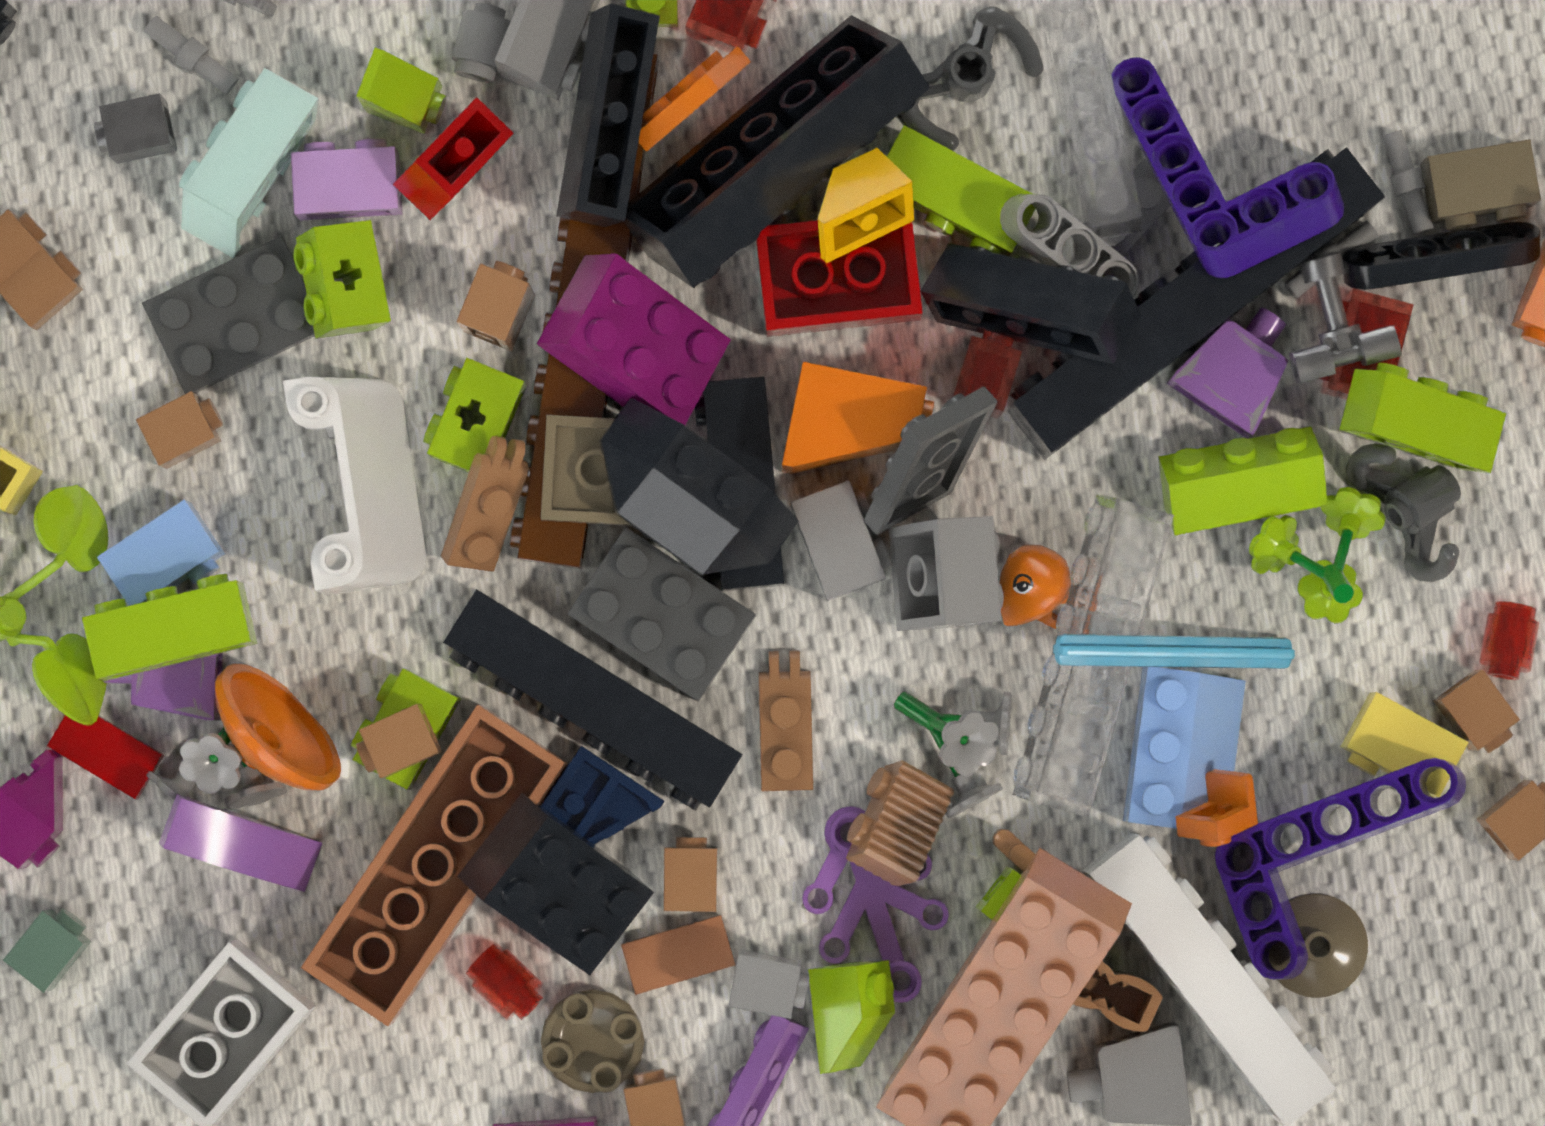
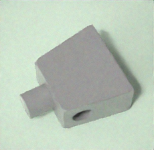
[1066,1022,1192,1126]

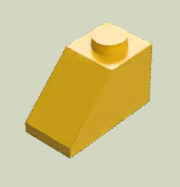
[818,148,914,263]

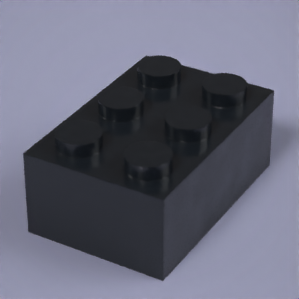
[457,793,654,975]

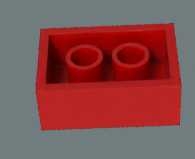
[756,220,923,337]

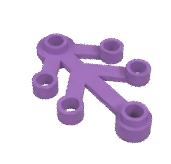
[802,806,949,1003]

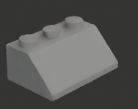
[495,0,600,100]

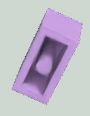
[291,139,403,221]

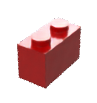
[393,97,514,220]

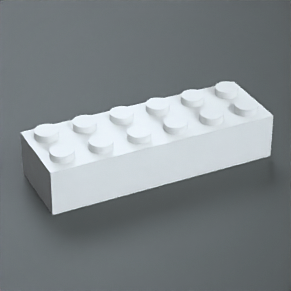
[1082,833,1337,1126]

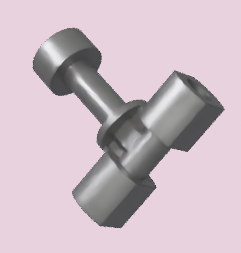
[1289,253,1402,383]

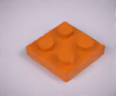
[638,46,751,152]

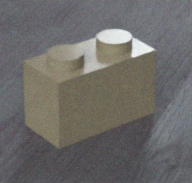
[1420,139,1541,230]

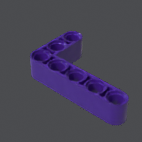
[1110,57,1345,278]
[1215,758,1466,980]

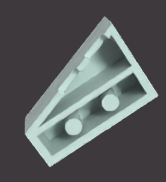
[179,68,318,258]

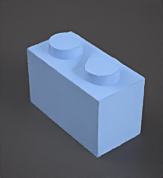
[97,500,225,606]

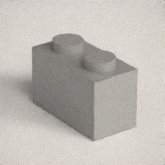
[790,480,891,601]
[728,949,809,1019]

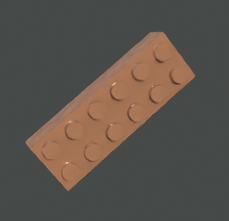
[301,704,568,1026]
[876,848,1132,1126]

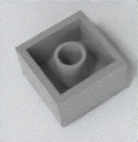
[889,516,1004,631]

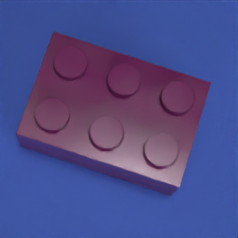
[536,254,731,425]

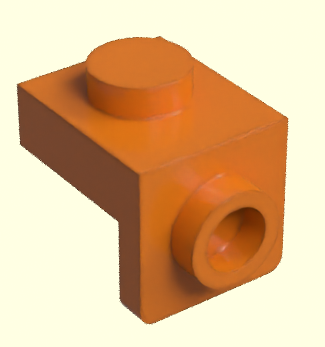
[1175,769,1258,847]

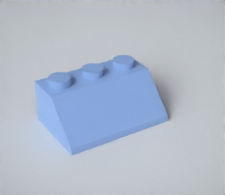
[1123,667,1246,829]

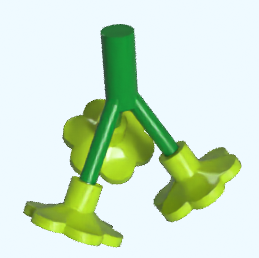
[1249,487,1386,624]

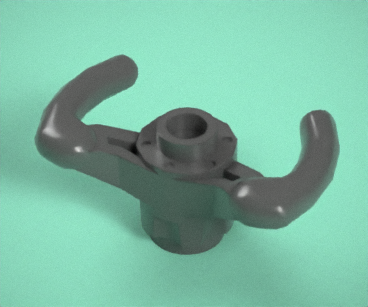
[901,6,1044,151]
[1346,443,1461,582]

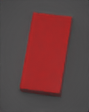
[47,715,164,800]

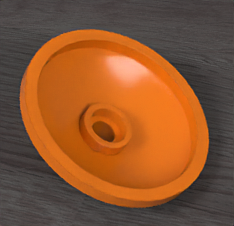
[215,664,341,791]

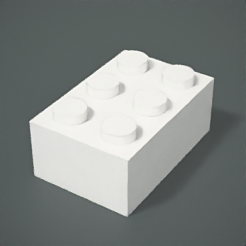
[126,939,316,1126]

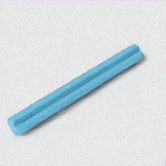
[1053,634,1295,669]

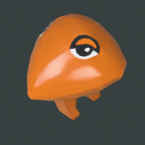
[999,545,1079,631]

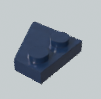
[541,745,665,845]

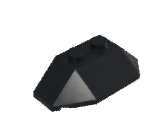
[599,398,799,575]

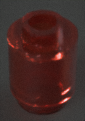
[1479,601,1540,680]
[465,944,543,1021]

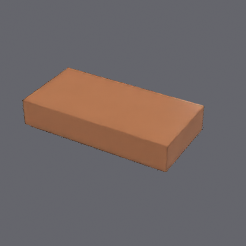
[621,915,736,995]

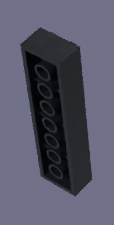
[1007,147,1385,460]

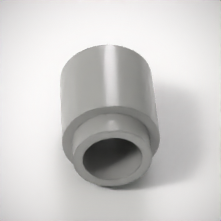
[452,3,510,83]

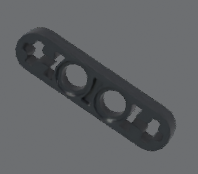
[1343,222,1540,290]

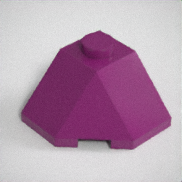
[0,750,63,869]

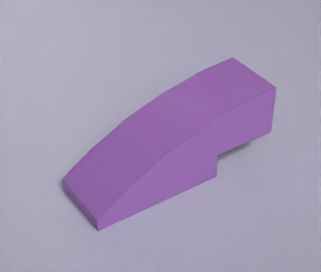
[159,794,322,892]

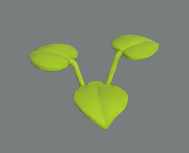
[0,484,108,726]

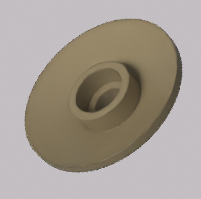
[1268,894,1368,998]

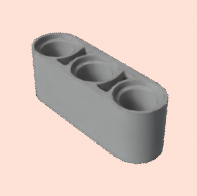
[1000,194,1139,297]

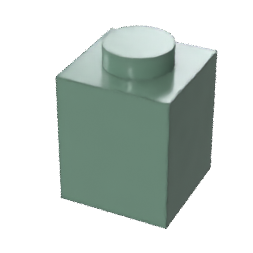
[3,908,91,993]

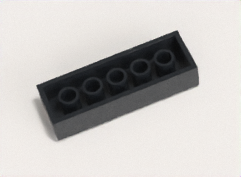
[624,15,930,288]

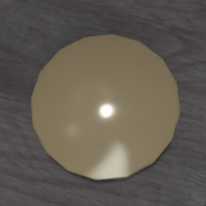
[540,989,645,1093]

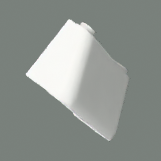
[283,377,427,595]

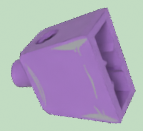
[1166,307,1288,439]
[103,653,223,721]

